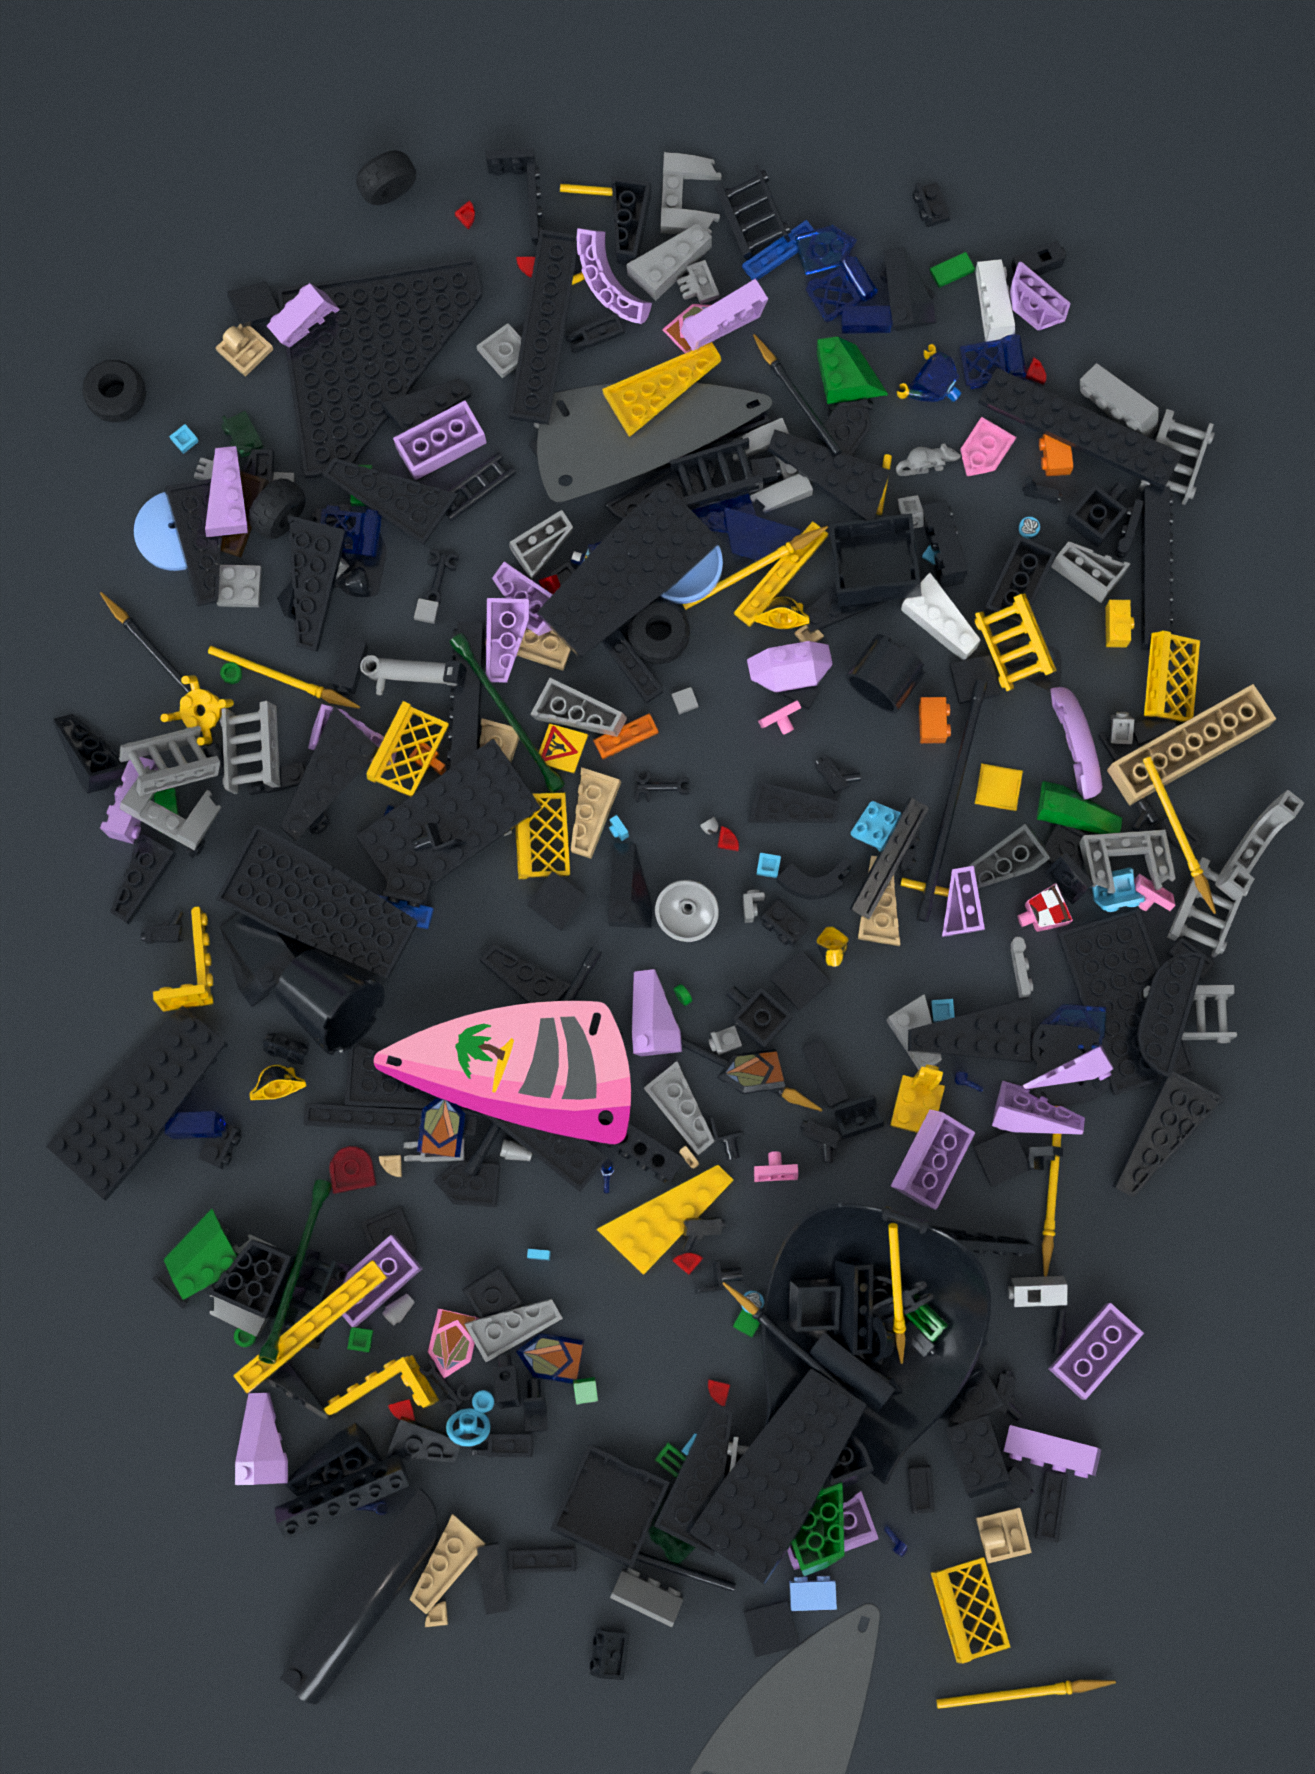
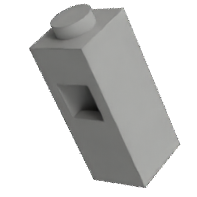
[1007,1276,1067,1307]

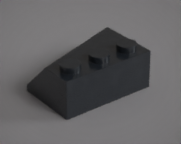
[207,1240,296,1319]

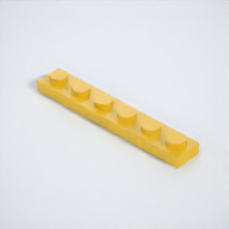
[734,521,828,627]

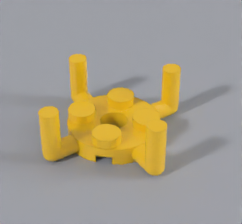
[160,675,234,746]

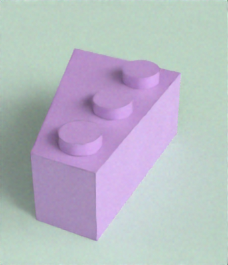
[267,283,340,348]
[942,866,985,937]

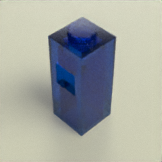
[841,306,893,334]
[165,1111,225,1139]

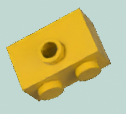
[1105,600,1134,647]

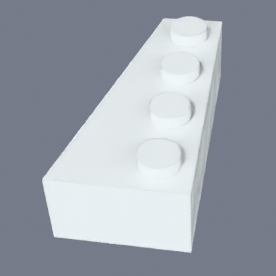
[975,259,1015,345]
[901,573,980,661]

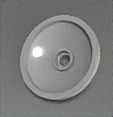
[655,880,719,942]

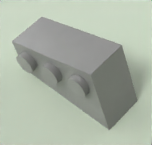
[509,510,573,580]
[1051,542,1130,603]
[886,994,942,1070]

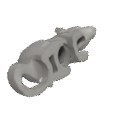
[896,444,961,476]

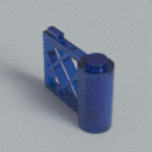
[806,256,878,323]
[960,334,1027,389]
[320,505,382,557]

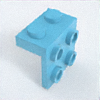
[851,801,901,852]
[1091,867,1145,912]

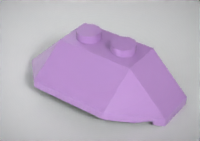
[1010,262,1071,330]
[747,641,832,693]

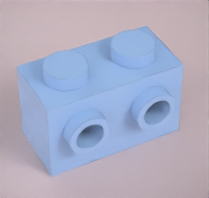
[789,1576,837,1611]

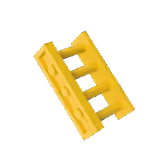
[975,594,1057,691]

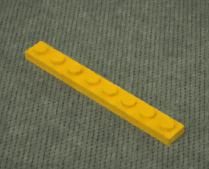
[233,1260,388,1393]

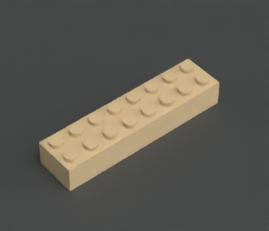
[1107,684,1276,806]

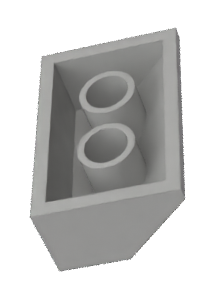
[610,1567,684,1627]

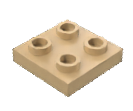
[216,324,273,377]
[976,1507,1032,1563]

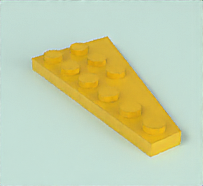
[603,342,721,437]
[597,1165,733,1275]

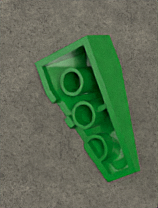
[1037,781,1122,834]

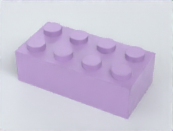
[393,401,486,481]
[891,1109,975,1210]
[342,1235,423,1327]
[1049,1303,1144,1400]

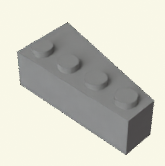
[627,224,712,301]
[1080,363,1158,438]
[531,678,627,737]

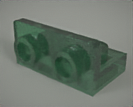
[221,411,264,458]
[648,1526,696,1564]

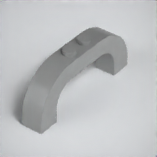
[1215,790,1304,900]

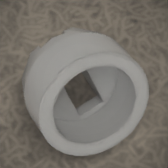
[700,817,719,835]

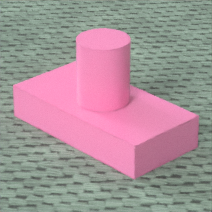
[758,700,801,735]
[1134,874,1175,911]
[754,1151,798,1182]

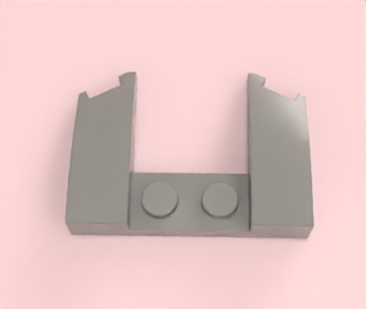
[661,152,722,235]
[733,418,813,513]
[120,766,221,850]
[1079,830,1176,894]
[210,1234,276,1337]

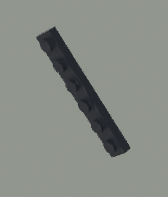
[850,797,929,920]

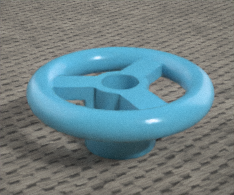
[446,1408,491,1446]

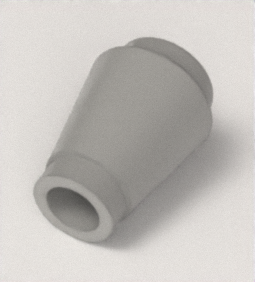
[500,1139,532,1161]
[382,1293,415,1326]

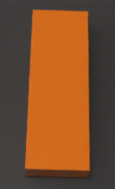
[593,713,659,760]

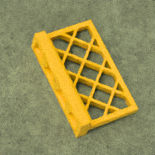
[1144,631,1200,722]
[366,701,449,797]
[515,793,570,879]
[931,1557,1010,1664]

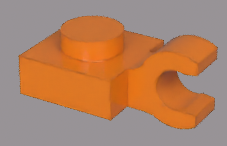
[409,743,447,775]

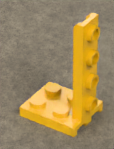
[153,907,214,1012]
[890,1065,945,1133]
[324,1355,439,1415]

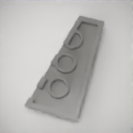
[644,1061,715,1155]
[464,1298,563,1362]

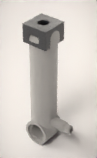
[360,655,466,696]

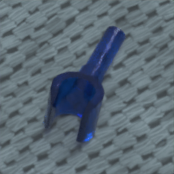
[955,1071,984,1092]
[600,1162,614,1193]
[356,1501,387,1515]
[884,1526,907,1557]

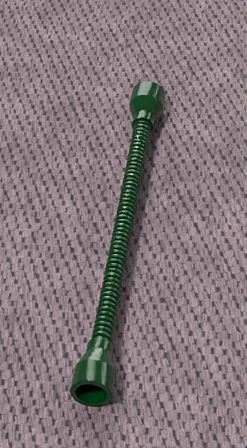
[449,633,565,793]
[258,1179,332,1364]

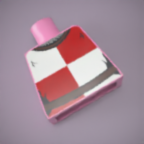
[1017,884,1073,932]

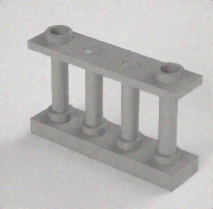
[1139,409,1215,505]
[220,701,280,794]
[119,726,220,796]
[1167,857,1251,958]
[1143,985,1237,1043]

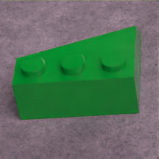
[817,337,888,404]
[164,1209,238,1300]
[792,1483,845,1576]

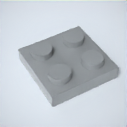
[477,323,522,378]
[217,565,262,607]

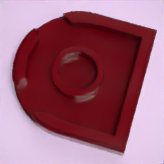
[329,1146,377,1194]

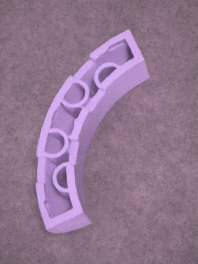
[577,228,652,324]
[1051,687,1103,800]

